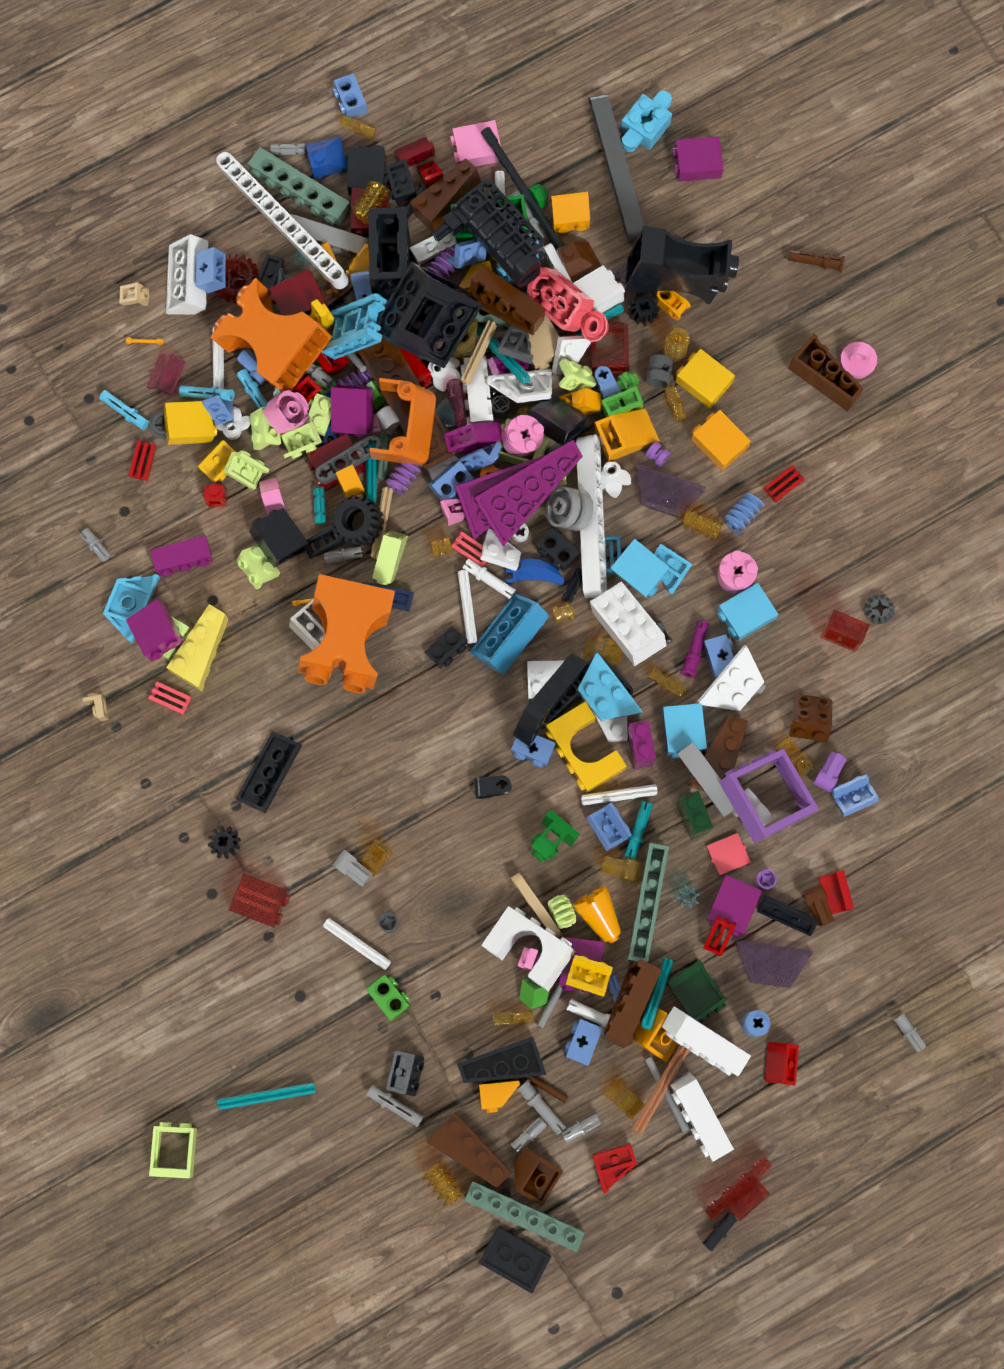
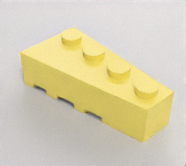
[166,604,228,692]

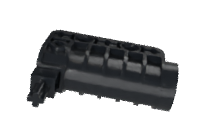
[431,180,544,287]

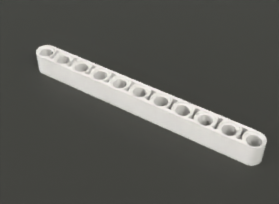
[216,152,349,289]

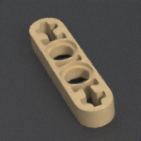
[511,872,563,938]

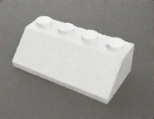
[166,234,208,315]

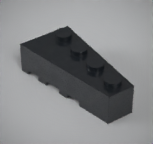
[457,1036,547,1083]

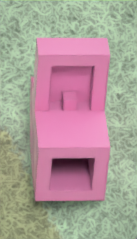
[518,947,541,971]

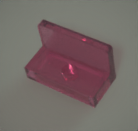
[147,353,185,395]

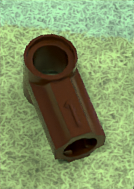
[803,884,835,926]

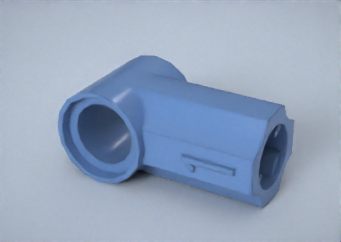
[237,349,266,386]

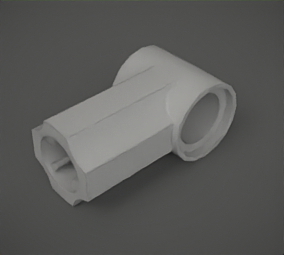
[377,406,401,436]
[332,850,373,887]

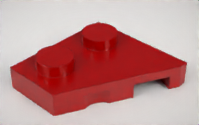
[592,1143,637,1194]

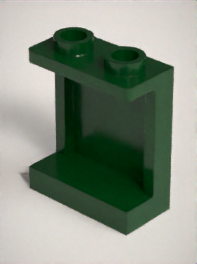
[666,960,728,1023]

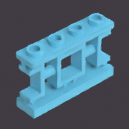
[322,294,388,360]

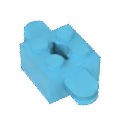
[621,91,672,152]

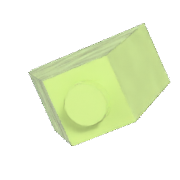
[372,530,408,585]

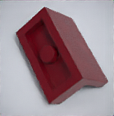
[394,137,435,167]

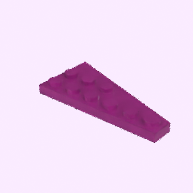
[474,439,583,547]
[455,454,547,539]

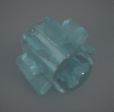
[676,884,701,910]

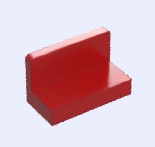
[819,870,854,915]
[764,1042,799,1086]

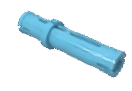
[237,369,268,409]
[179,385,235,401]
[99,390,150,431]

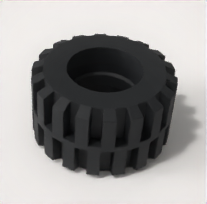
[332,496,384,546]

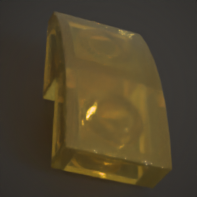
[773,736,814,777]

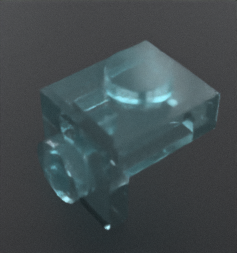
[435,398,464,427]

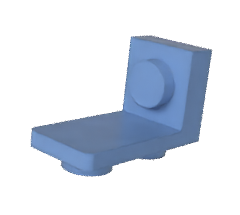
[202,396,234,425]

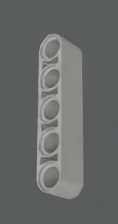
[290,214,369,259]

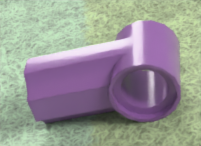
[813,752,847,793]

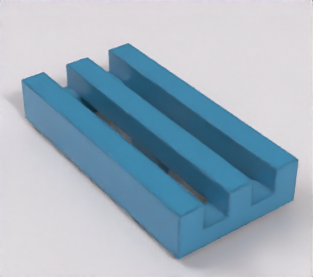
[605,536,621,574]

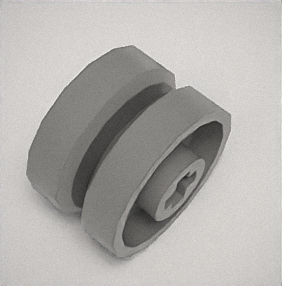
[546,486,593,531]

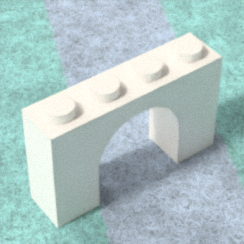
[482,906,575,992]

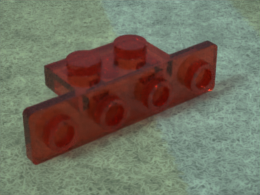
[705,1158,772,1221]

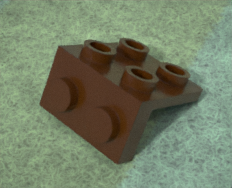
[789,694,833,742]

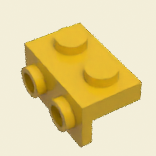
[197,440,236,482]
[566,955,613,997]

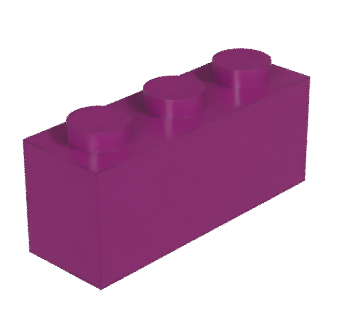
[150,535,213,577]

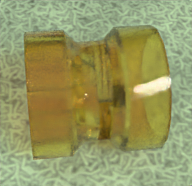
[430,536,453,558]
[551,601,575,624]

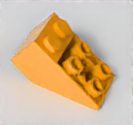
[594,409,660,462]

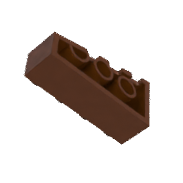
[688,715,748,792]

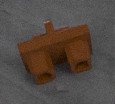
[321,276,353,308]

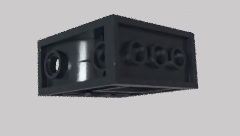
[369,207,411,300]
[376,262,483,368]

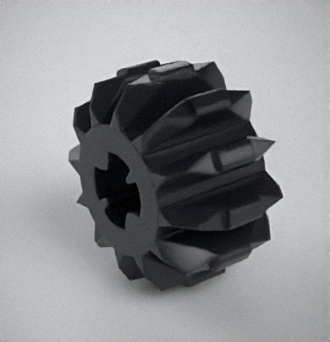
[628,293,660,326]
[208,826,241,859]

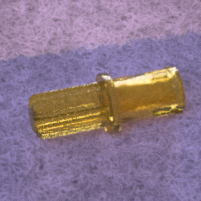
[340,115,376,139]
[665,385,687,422]
[648,668,686,696]
[493,1010,533,1026]

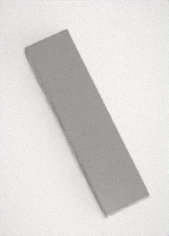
[678,743,735,817]

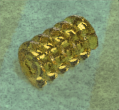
[352,181,389,224]
[664,327,690,362]
[683,505,725,541]
[422,1161,466,1206]

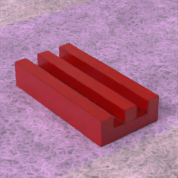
[129,441,157,481]
[763,465,805,503]
[703,915,736,956]

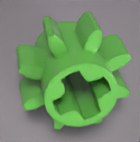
[617,371,640,392]

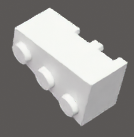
[289,600,324,651]

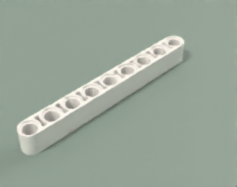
[576,434,607,599]

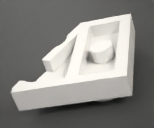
[590,708,628,742]

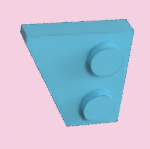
[654,544,692,595]

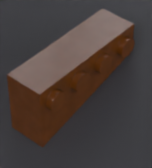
[410,159,481,232]
[470,264,546,335]
[788,333,863,412]
[601,959,662,1048]
[426,1113,512,1188]

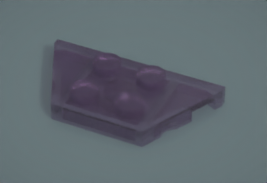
[636,464,706,518]
[736,940,813,988]

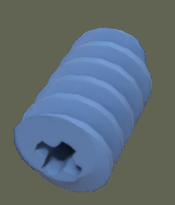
[724,493,765,535]
[741,1010,770,1037]

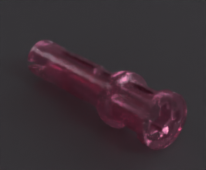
[446,378,467,428]

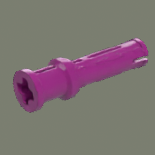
[680,620,709,678]

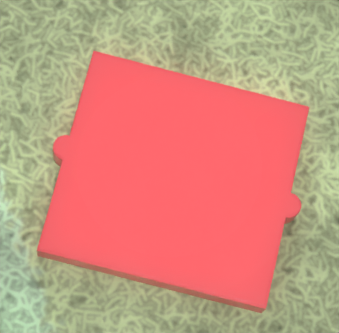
[706,833,751,876]

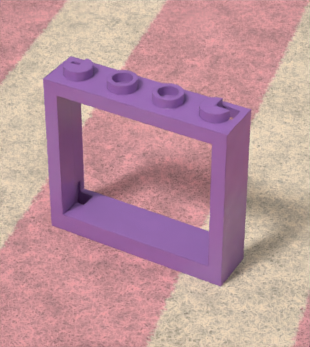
[719,749,819,844]

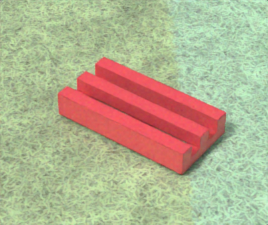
[451,532,486,568]
[148,681,192,715]

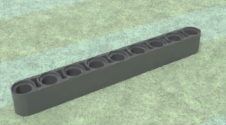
[589,93,645,243]

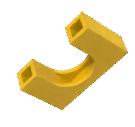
[545,701,627,793]

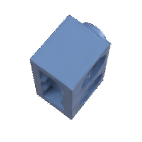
[332,73,368,120]
[427,460,474,501]

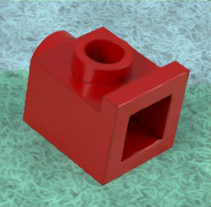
[204,483,227,507]

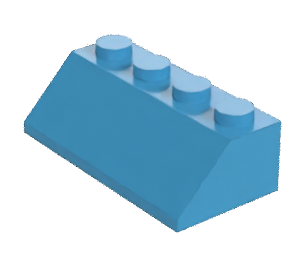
[470,593,549,675]

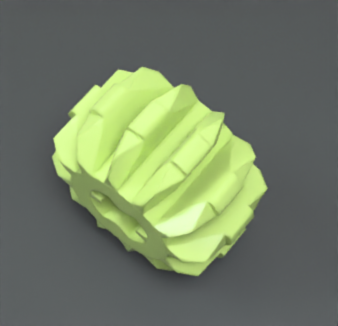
[548,895,576,929]

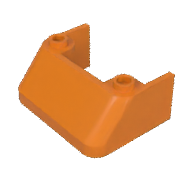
[370,378,436,465]

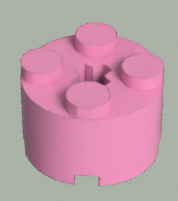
[264,390,309,434]
[501,415,544,457]
[717,551,758,594]

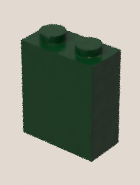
[676,790,713,840]

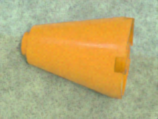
[573,886,621,943]

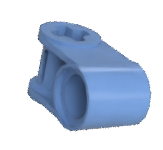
[350,270,372,300]
[594,366,621,400]

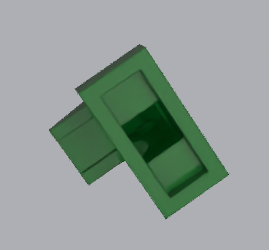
[531,810,580,863]

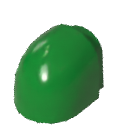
[529,183,548,209]

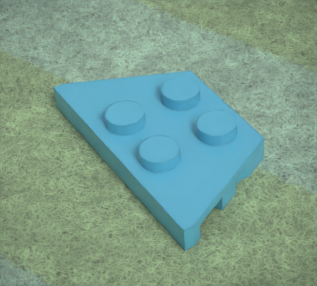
[103,574,160,644]
[577,653,643,721]

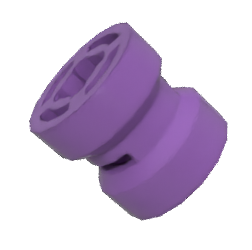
[645,441,671,467]
[755,869,777,890]

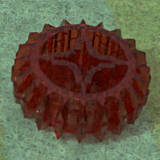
[214,254,260,303]

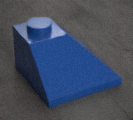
[306,137,348,179]

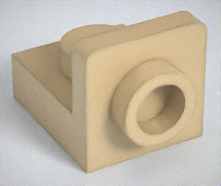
[119,282,149,306]
[82,693,109,722]

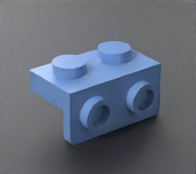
[447,239,486,268]
[458,442,502,473]
[832,774,879,817]
[586,803,632,851]

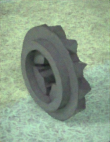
[149,410,167,440]
[864,593,895,624]

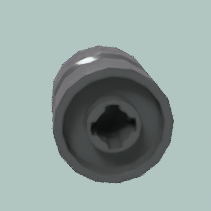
[646,354,673,388]

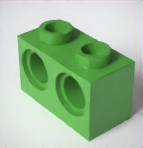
[601,386,644,418]
[366,975,411,1021]

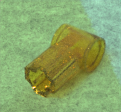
[601,856,642,882]

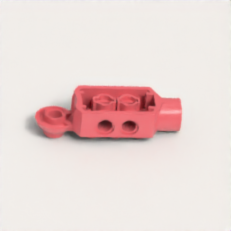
[524,266,609,342]

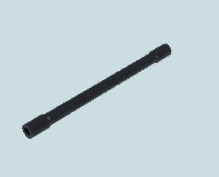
[481,127,565,250]

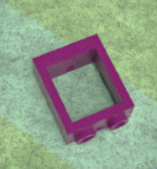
[444,422,502,452]

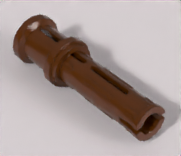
[788,249,845,273]

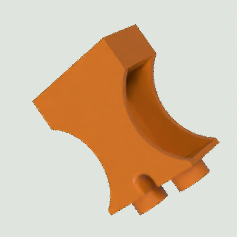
[210,278,332,392]
[297,574,395,693]

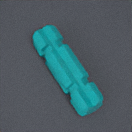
[313,487,326,524]

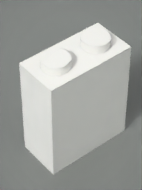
[573,265,625,313]

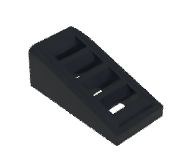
[306,526,346,559]

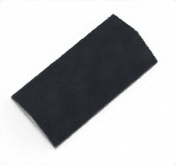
[236,732,302,813]

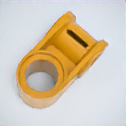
[655,291,691,321]

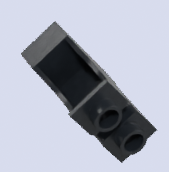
[624,226,739,304]

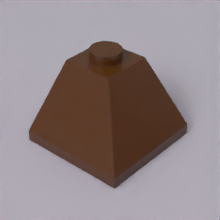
[556,242,601,283]
[514,1147,563,1206]

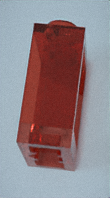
[591,322,629,373]
[819,610,870,652]

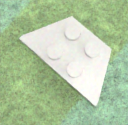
[486,369,552,403]
[698,645,764,711]

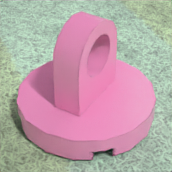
[840,342,877,379]

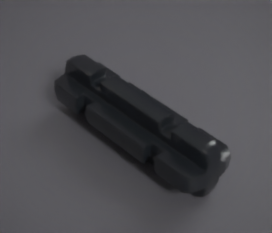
[562,568,582,604]

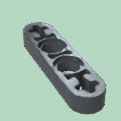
[316,436,381,484]

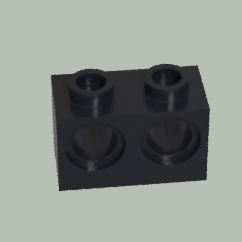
[537,527,580,573]

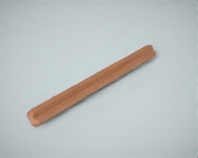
[632,1045,689,1134]

